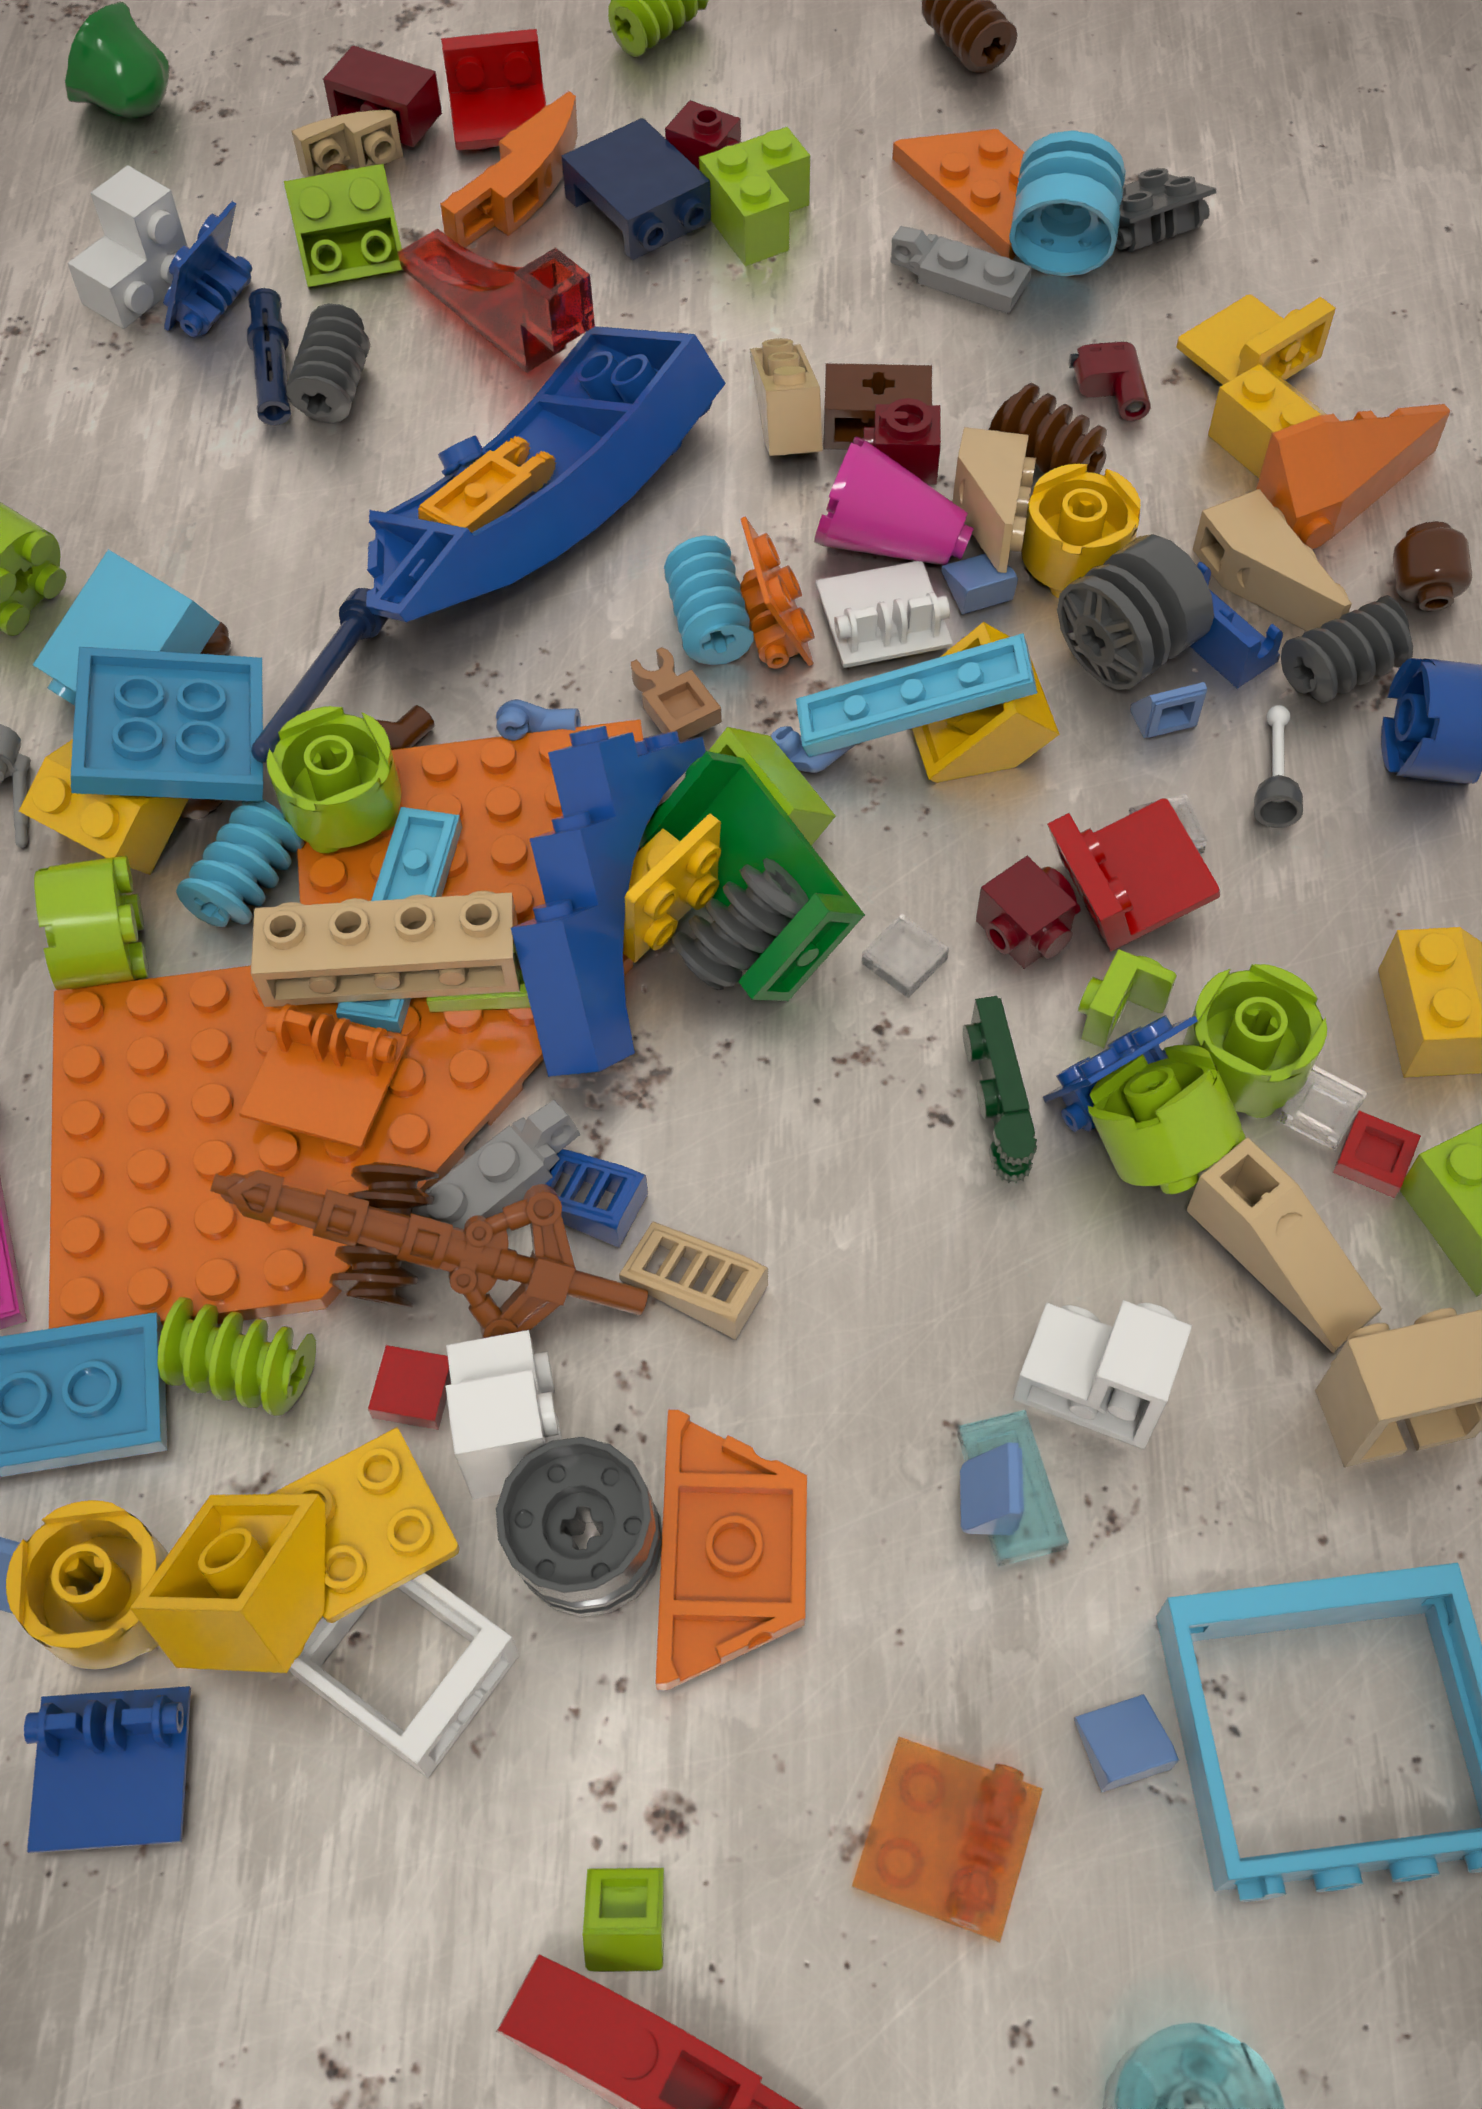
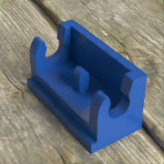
[1190,562,1283,689]

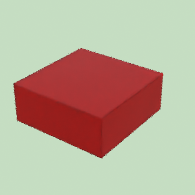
[1332,1110,1421,1198]
[368,1345,451,1430]

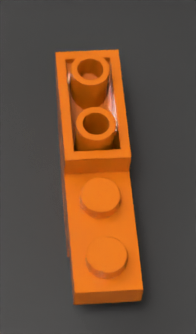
[440,91,578,252]

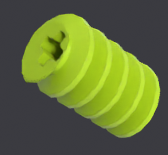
[608,0,708,57]
[157,1297,316,1416]

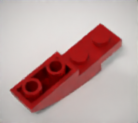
[496,1954,802,2109]

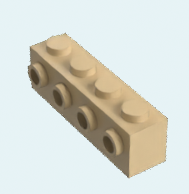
[251,891,520,1007]

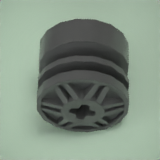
[1057,534,1214,690]
[496,1437,662,1617]

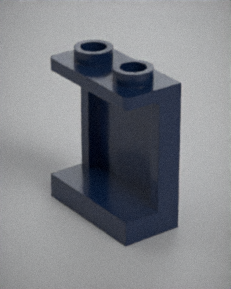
[561,117,711,260]

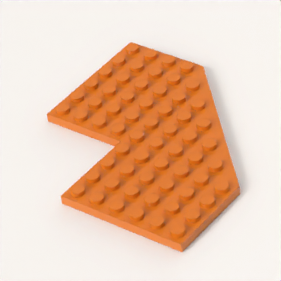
[49,719,650,1329]

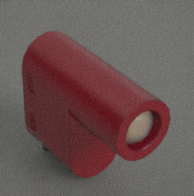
[1069,341,1151,421]

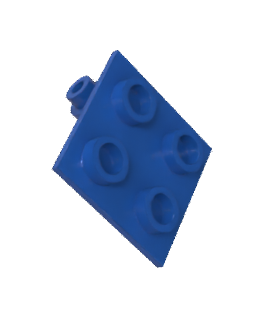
[163,201,252,337]
[1042,1015,1198,1132]
[24,1686,191,1853]

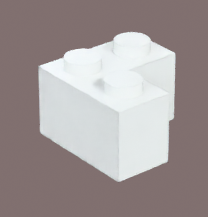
[68,165,188,329]
[1013,1300,1192,1449]
[446,1330,562,1500]

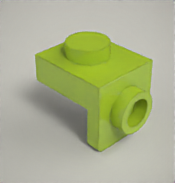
[1078,949,1177,1049]

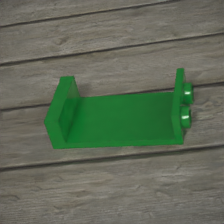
[639,751,865,1001]

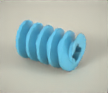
[664,535,753,665]
[176,800,305,928]

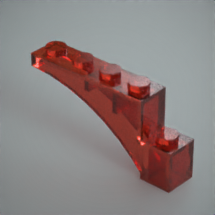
[398,229,595,373]

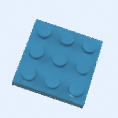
[70,647,263,802]

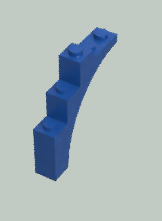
[511,726,706,1077]

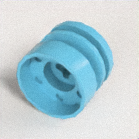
[1009,130,1126,277]

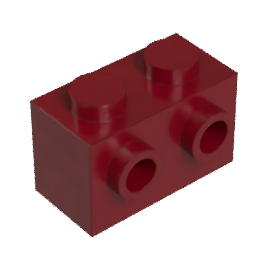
[323,45,442,147]

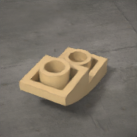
[292,110,403,177]

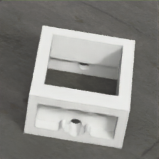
[289,1573,520,1778]

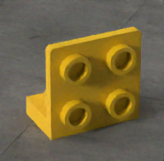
[1176,294,1336,385]
[623,814,721,963]
[271,1427,460,1623]

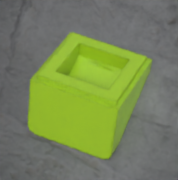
[583,1868,664,1972]

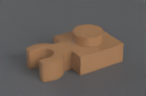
[631,647,722,741]

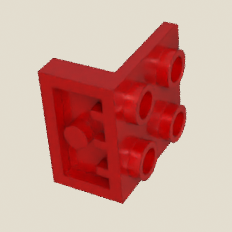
[441,29,546,150]
[1047,798,1220,952]

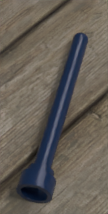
[251,588,388,763]

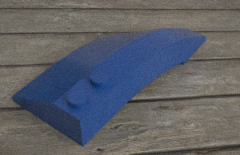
[366,326,726,622]

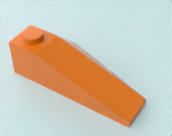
[1256,404,1450,549]

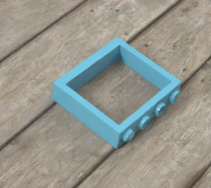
[1156,1563,1482,1902]

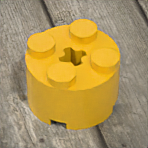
[1021,464,1141,598]
[6,1500,169,1669]

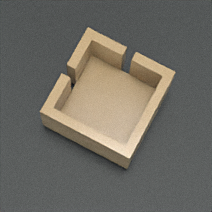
[1315,1308,1482,1468]

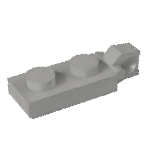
[890,226,1032,314]
[412,1100,580,1229]

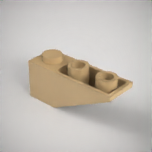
[750,338,823,456]
[952,427,1036,573]
[1193,489,1352,631]
[1186,1137,1382,1353]

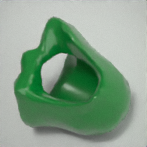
[65,1,169,119]

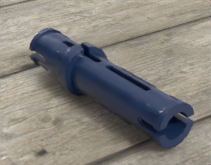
[247,288,291,426]

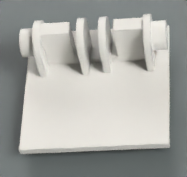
[815,561,953,668]

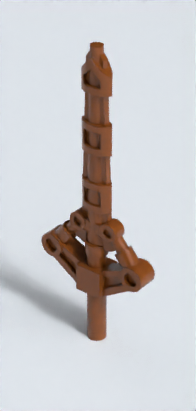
[210,1170,648,1338]

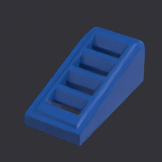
[545,1149,648,1248]

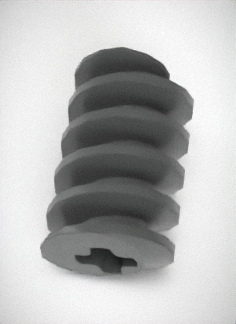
[286,304,371,423]
[1281,595,1413,703]
[672,858,809,990]

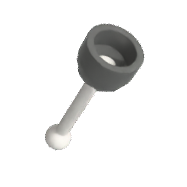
[1254,705,1303,828]

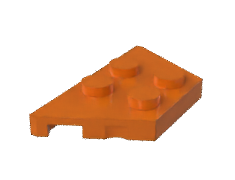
[892,129,1025,260]
[655,1409,807,1690]

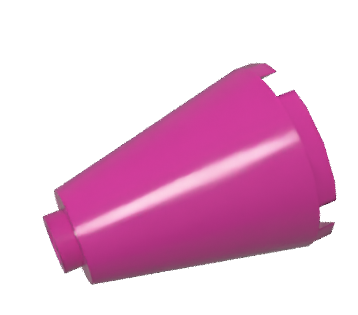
[814,436,974,565]

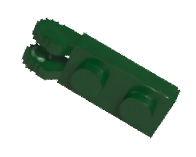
[963,996,1037,1183]

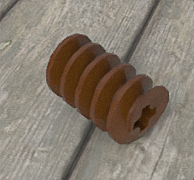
[922,0,1018,73]
[989,383,1107,474]
[329,1162,439,1308]

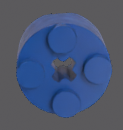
[1381,658,1482,784]

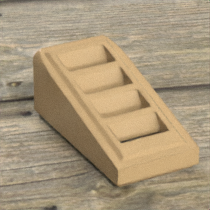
[619,1221,768,1340]

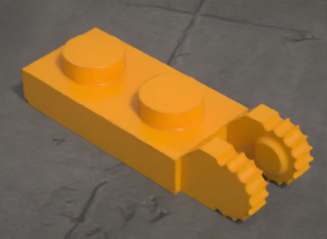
[418,436,556,533]

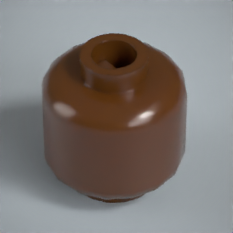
[1393,521,1472,611]

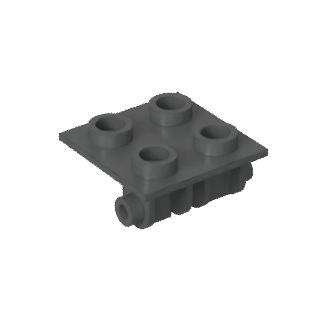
[1116,168,1216,252]

